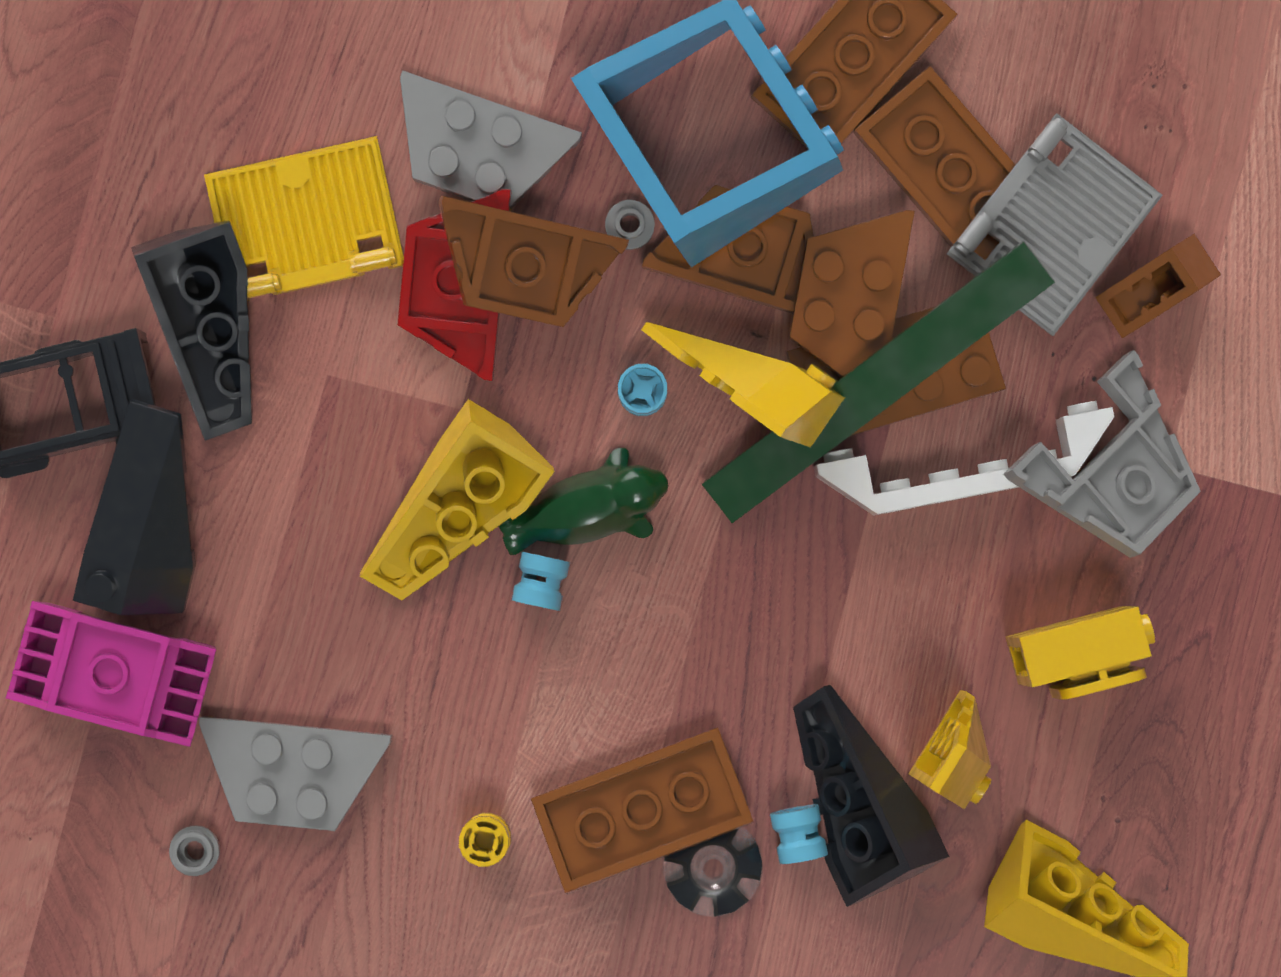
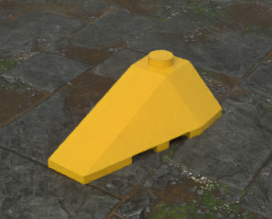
[641,322,845,448]

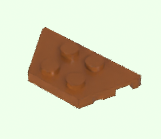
[642,185,814,314]
[439,196,629,327]
[789,210,915,377]

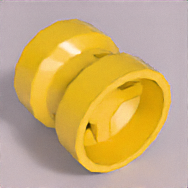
[459,813,511,867]

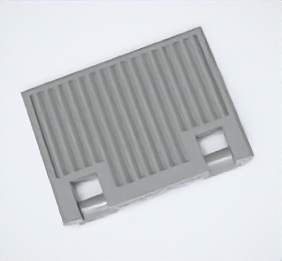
[947,113,1163,336]

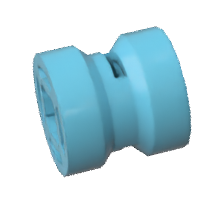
[618,364,667,416]
[511,552,570,611]
[770,804,828,864]

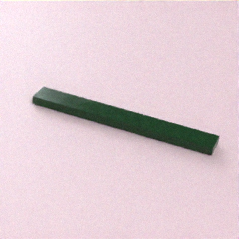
[702,240,1055,523]

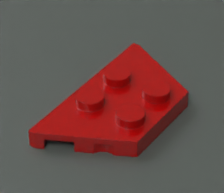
[397,189,512,381]

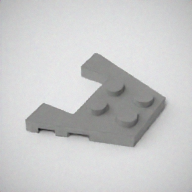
[1003,350,1201,558]

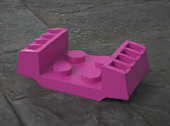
[6,601,217,747]

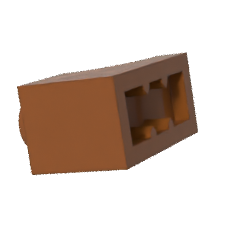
[1095,234,1221,339]

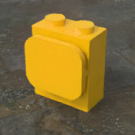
[1005,606,1155,700]

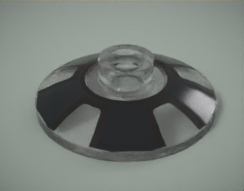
[663,827,762,917]

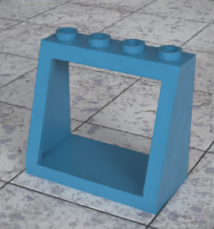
[571,0,844,268]

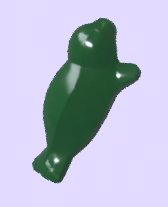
[499,448,669,555]

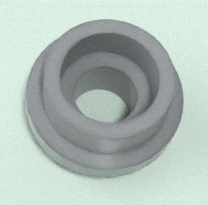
[605,200,655,250]
[169,825,220,876]

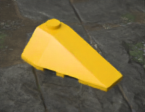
[360,399,555,601]
[908,690,991,809]
[984,820,1189,977]

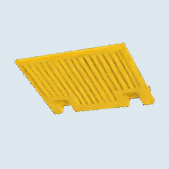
[204,136,404,301]

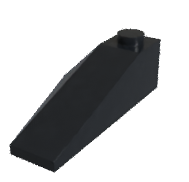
[131,220,252,441]
[73,399,196,615]
[793,685,950,907]

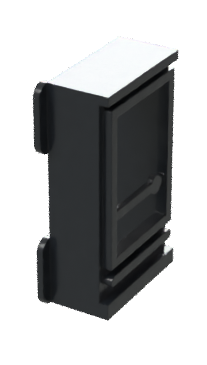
[0,328,156,478]

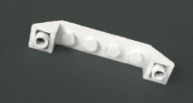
[814,401,1114,516]

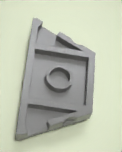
[400,70,582,210]
[199,716,393,831]

